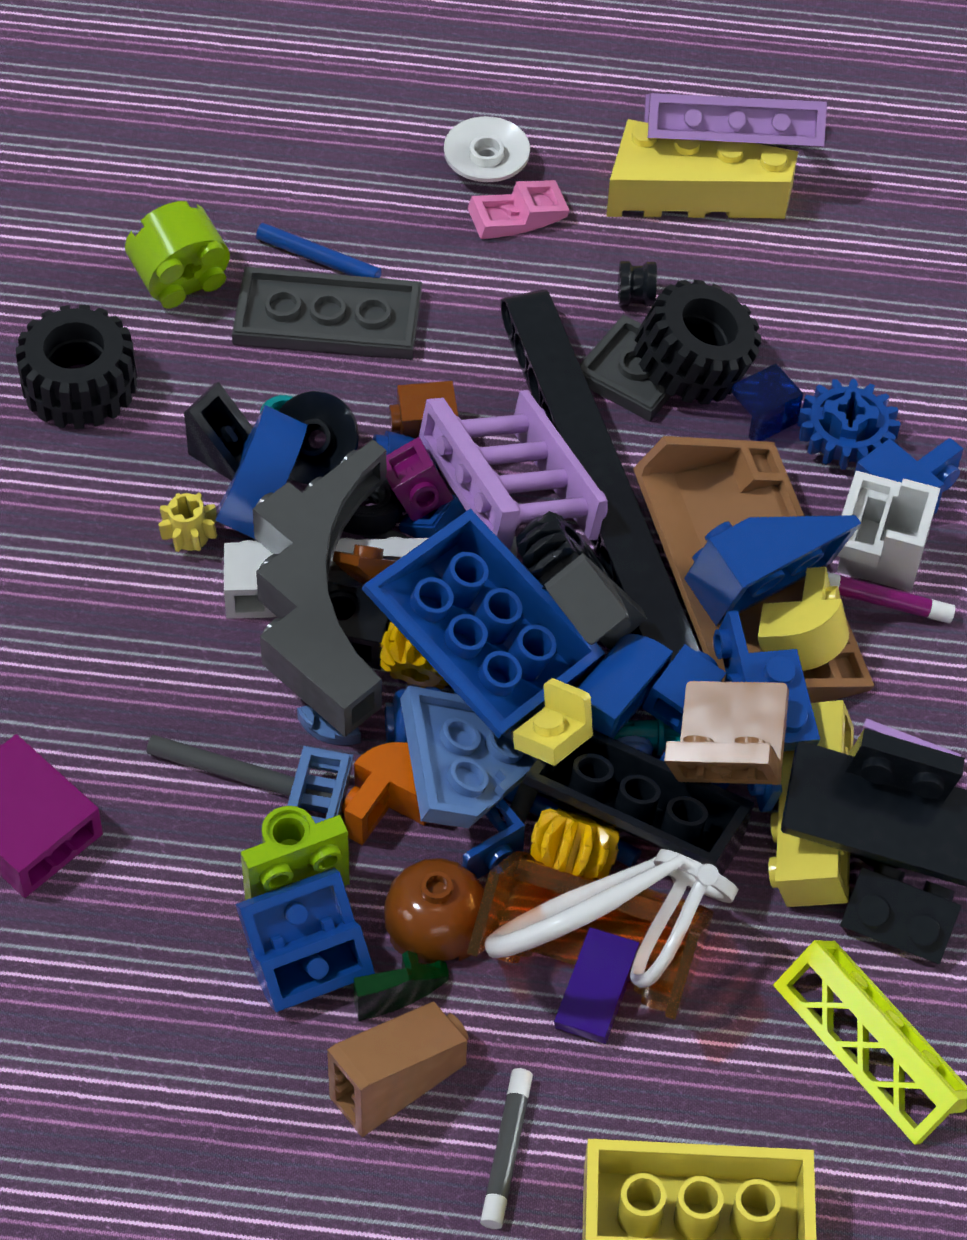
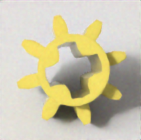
[158,492,217,552]

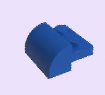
[577,634,673,739]
[235,867,375,1012]

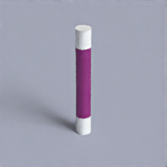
[828,572,955,624]

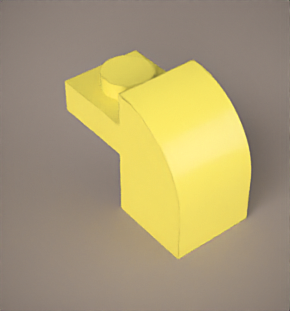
[758,567,849,671]

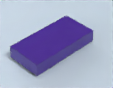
[554,927,640,1044]

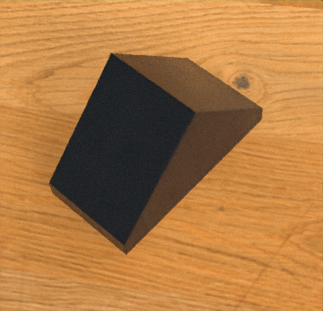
[184,382,253,481]

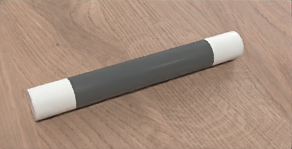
[480,1068,533,1229]

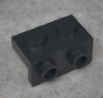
[840,862,962,965]

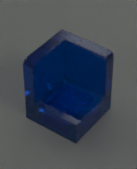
[732,363,803,441]

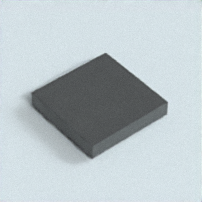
[580,314,671,422]

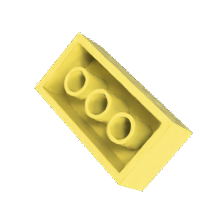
[582,1139,817,1240]

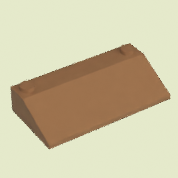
[633,436,875,703]

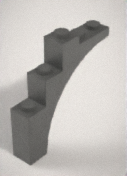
[252,440,387,737]

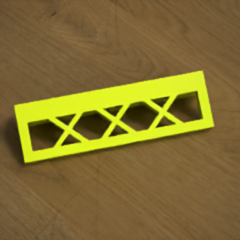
[773,940,967,1145]

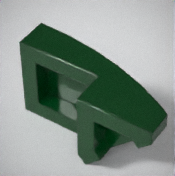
[353,951,449,1021]

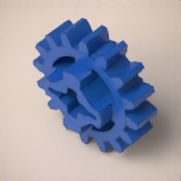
[797,379,900,470]

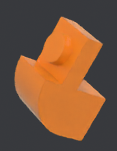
[341,742,427,846]

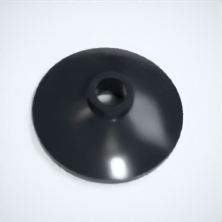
[279,391,359,485]

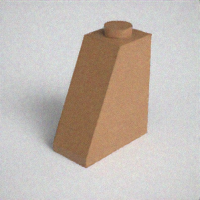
[327,1001,469,1138]

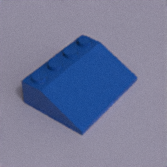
[362,508,605,738]

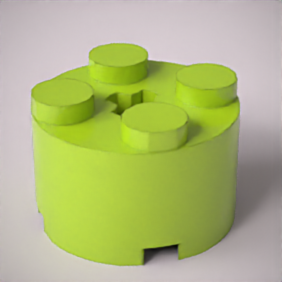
[125,201,230,309]

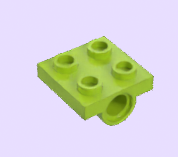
[241,806,350,900]

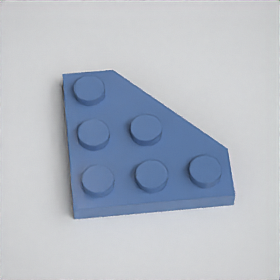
[400,686,537,829]

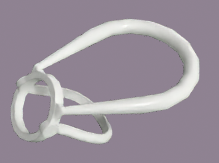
[484,849,739,988]

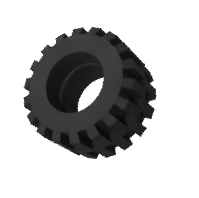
[634,280,761,404]
[16,304,137,429]

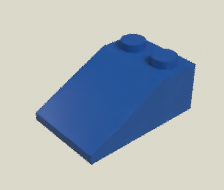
[684,515,861,626]

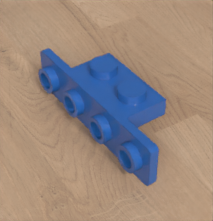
[713,610,820,812]

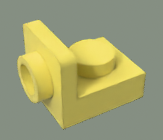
[513,678,593,766]

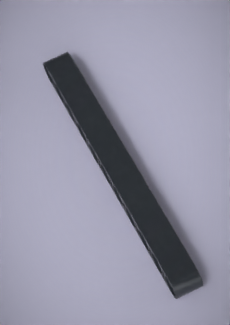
[501,289,700,664]

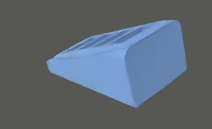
[287,746,354,824]

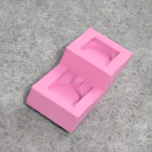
[467,180,570,239]

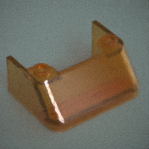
[467,851,714,1020]

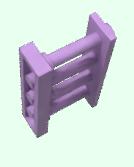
[644,93,827,146]
[419,390,608,550]

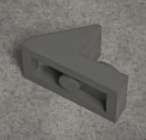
[544,553,647,650]

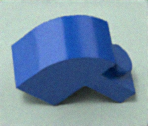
[854,438,963,514]

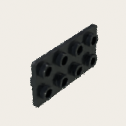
[781,728,967,887]

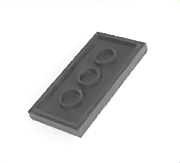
[232,267,422,360]

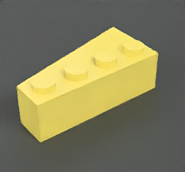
[606,119,798,219]

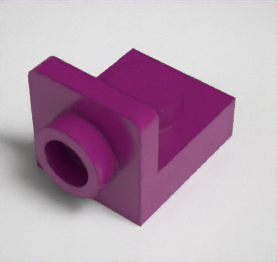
[386,437,453,521]

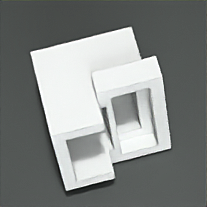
[837,471,941,592]

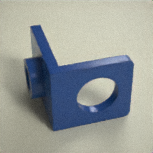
[462,799,525,879]

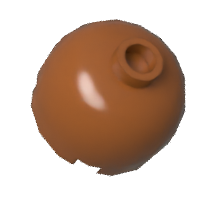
[384,858,489,964]

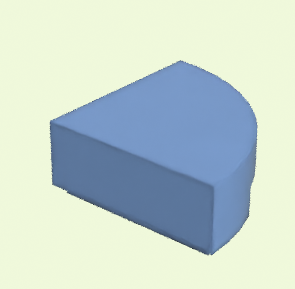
[297,705,361,746]

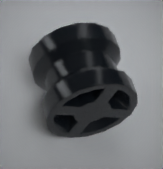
[618,261,657,306]

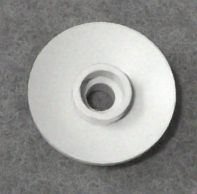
[444,116,530,182]

